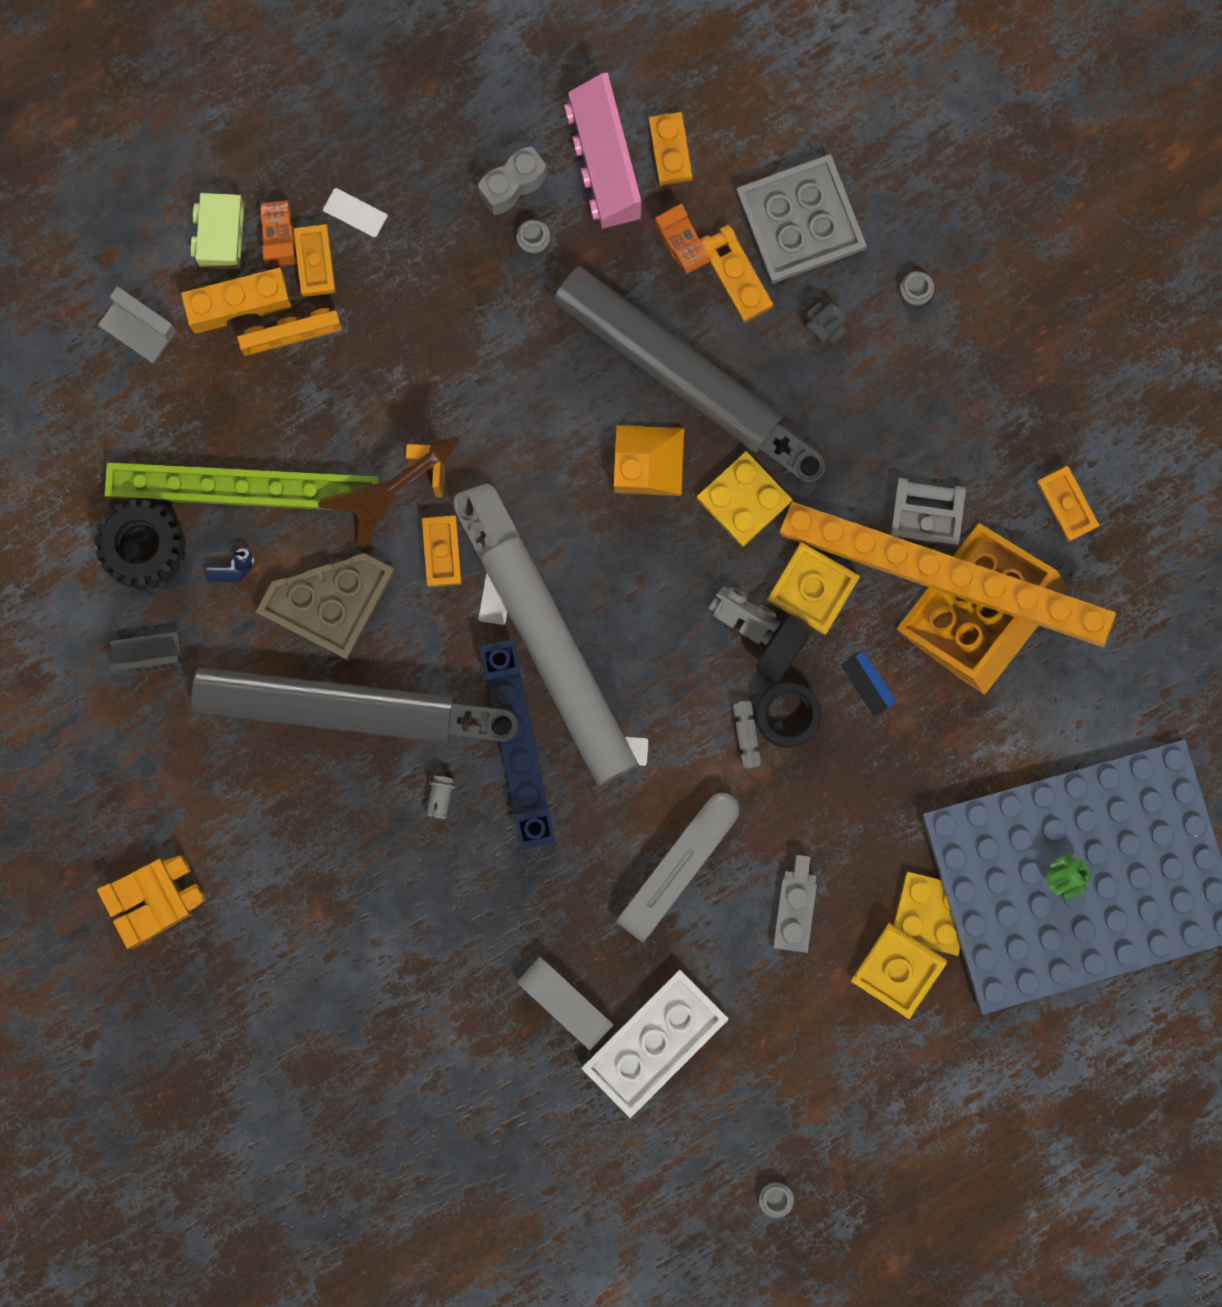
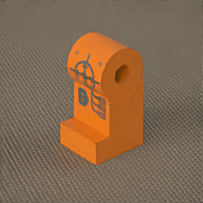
[261,200,297,267]
[654,203,710,275]

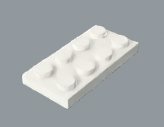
[581,970,729,1118]

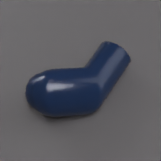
[206,548,254,583]

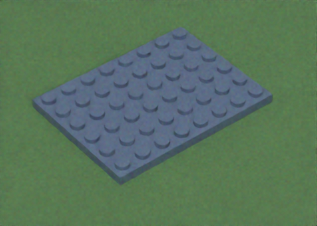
[921,739,1222,1015]

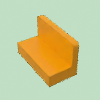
[406,444,445,497]

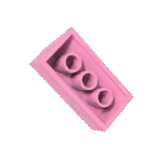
[564,72,641,229]

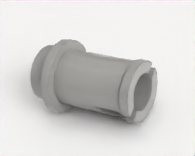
[425,775,456,819]

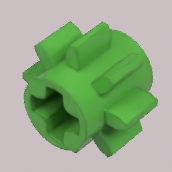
[1046,854,1090,900]

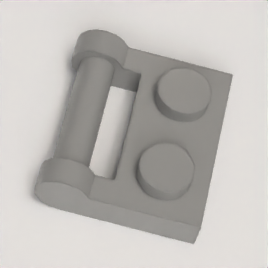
[890,477,966,547]

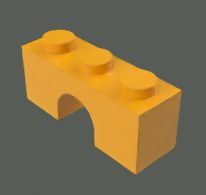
[181,268,293,334]

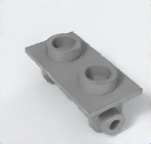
[709,586,781,645]

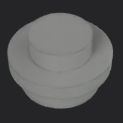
[516,219,550,253]
[900,271,934,306]
[759,1182,794,1218]

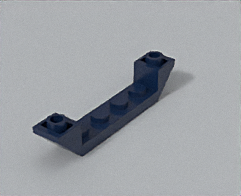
[479,639,556,850]

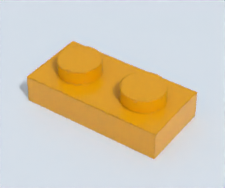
[648,112,693,185]
[293,224,336,297]
[1036,466,1100,543]
[422,515,462,587]

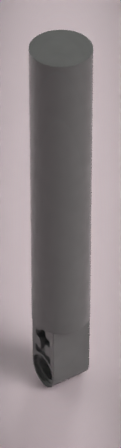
[553,266,828,482]
[191,667,520,743]

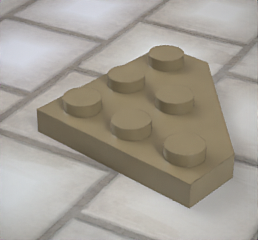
[256,553,395,661]

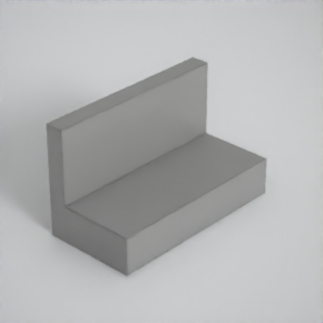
[98,286,177,364]

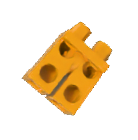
[97,855,206,949]

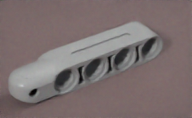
[616,793,740,943]

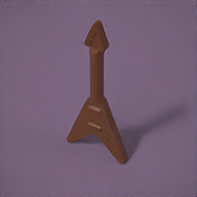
[318,437,459,551]

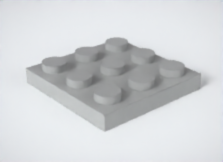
[736,154,867,284]

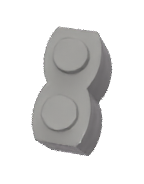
[478,146,547,215]

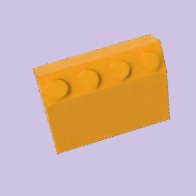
[896,523,1068,695]

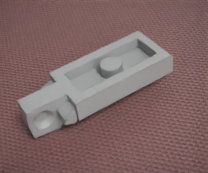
[773,855,817,953]

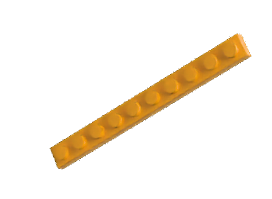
[780,502,1116,648]

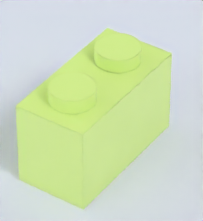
[191,193,245,269]

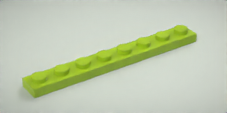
[105,463,380,510]

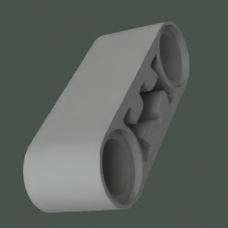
[517,957,613,1050]

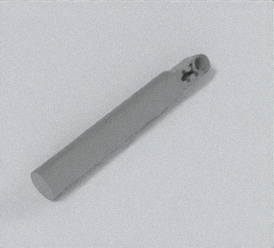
[454,483,639,786]

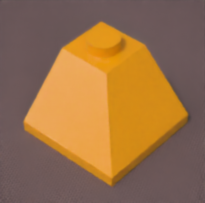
[614,425,684,496]

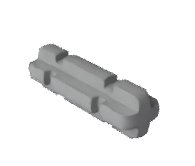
[733,701,761,769]

